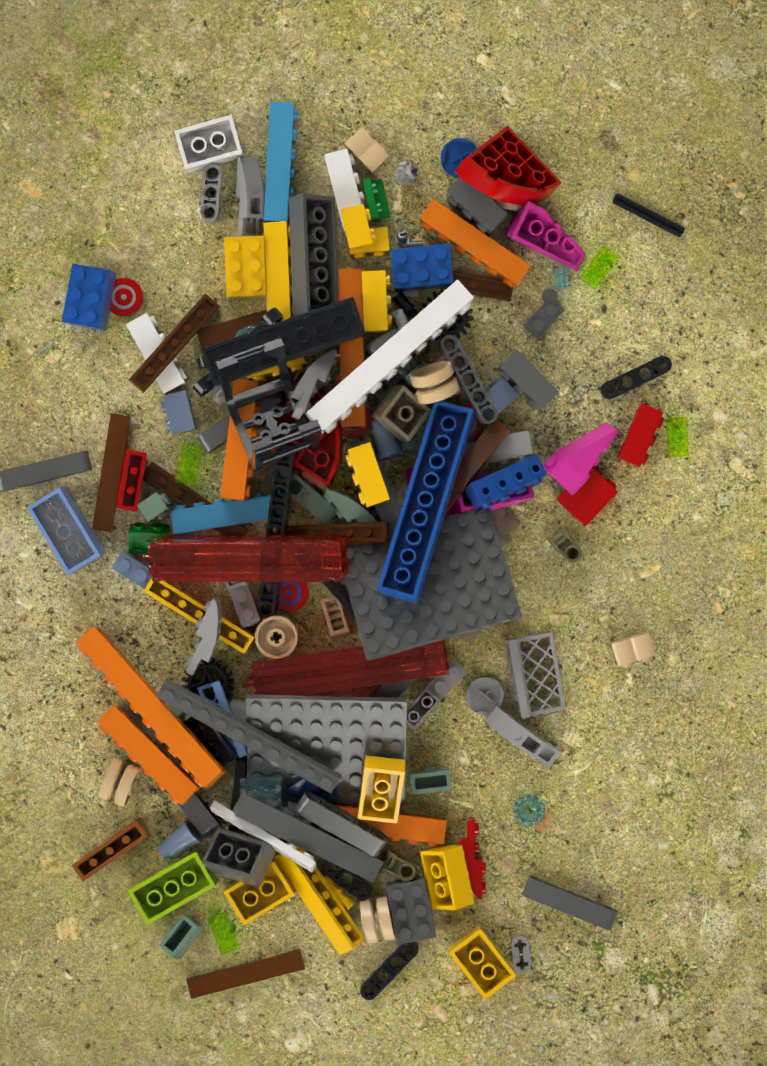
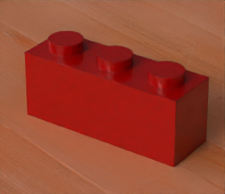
[617,403,665,467]
[115,450,147,512]

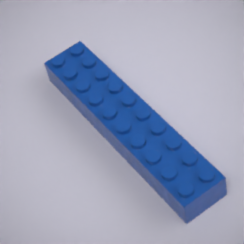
[377,401,475,604]

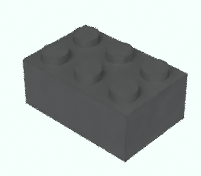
[446,177,507,237]
[498,350,559,411]
[201,828,276,888]
[386,875,436,945]

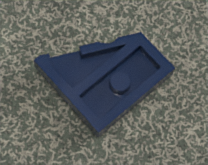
[285,777,339,803]

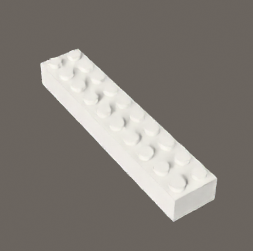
[306,279,474,434]

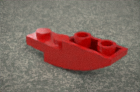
[459,817,486,899]

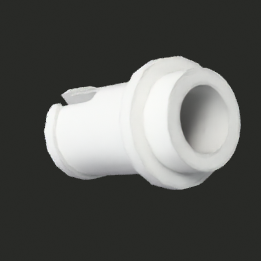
[391,309,408,331]

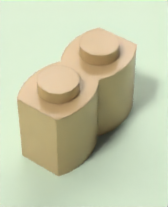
[345,127,389,174]
[610,631,656,668]

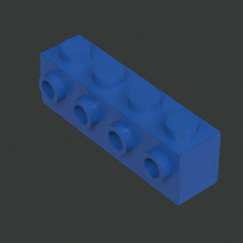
[465,454,547,511]

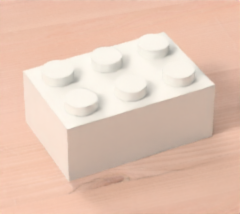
[174,115,244,173]

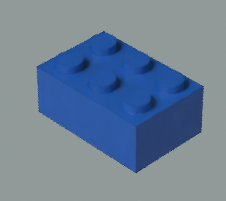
[391,244,454,292]
[61,263,117,331]

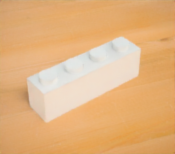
[324,149,370,234]
[126,313,187,395]

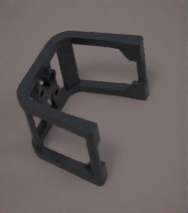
[215,337,322,471]

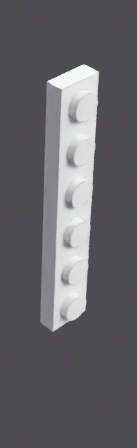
[210,800,316,872]

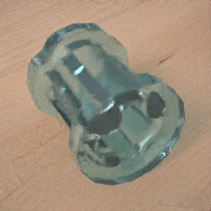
[553,268,571,290]

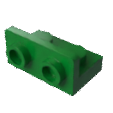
[363,178,390,222]
[128,522,170,554]

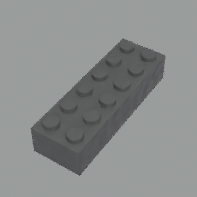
[289,193,339,316]

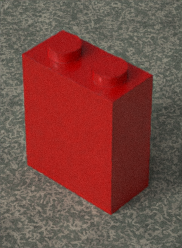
[556,466,618,526]

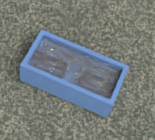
[27,486,106,575]

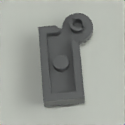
[524,289,565,339]

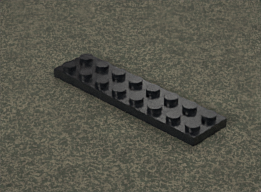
[201,297,366,387]

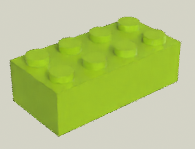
[128,848,218,925]

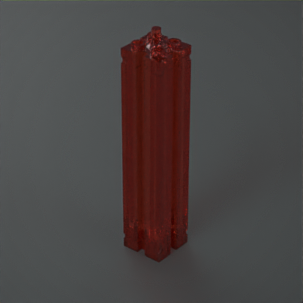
[140,535,349,582]
[242,640,450,696]

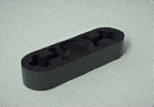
[323,860,372,901]

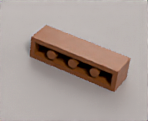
[72,817,150,881]

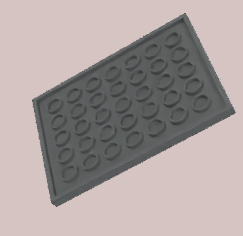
[336,508,522,661]
[246,694,407,805]

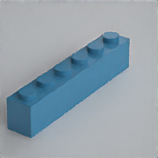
[264,101,298,223]
[170,490,291,534]

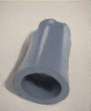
[370,420,404,461]
[158,820,203,862]

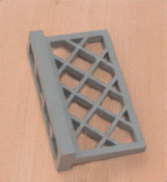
[504,632,565,718]

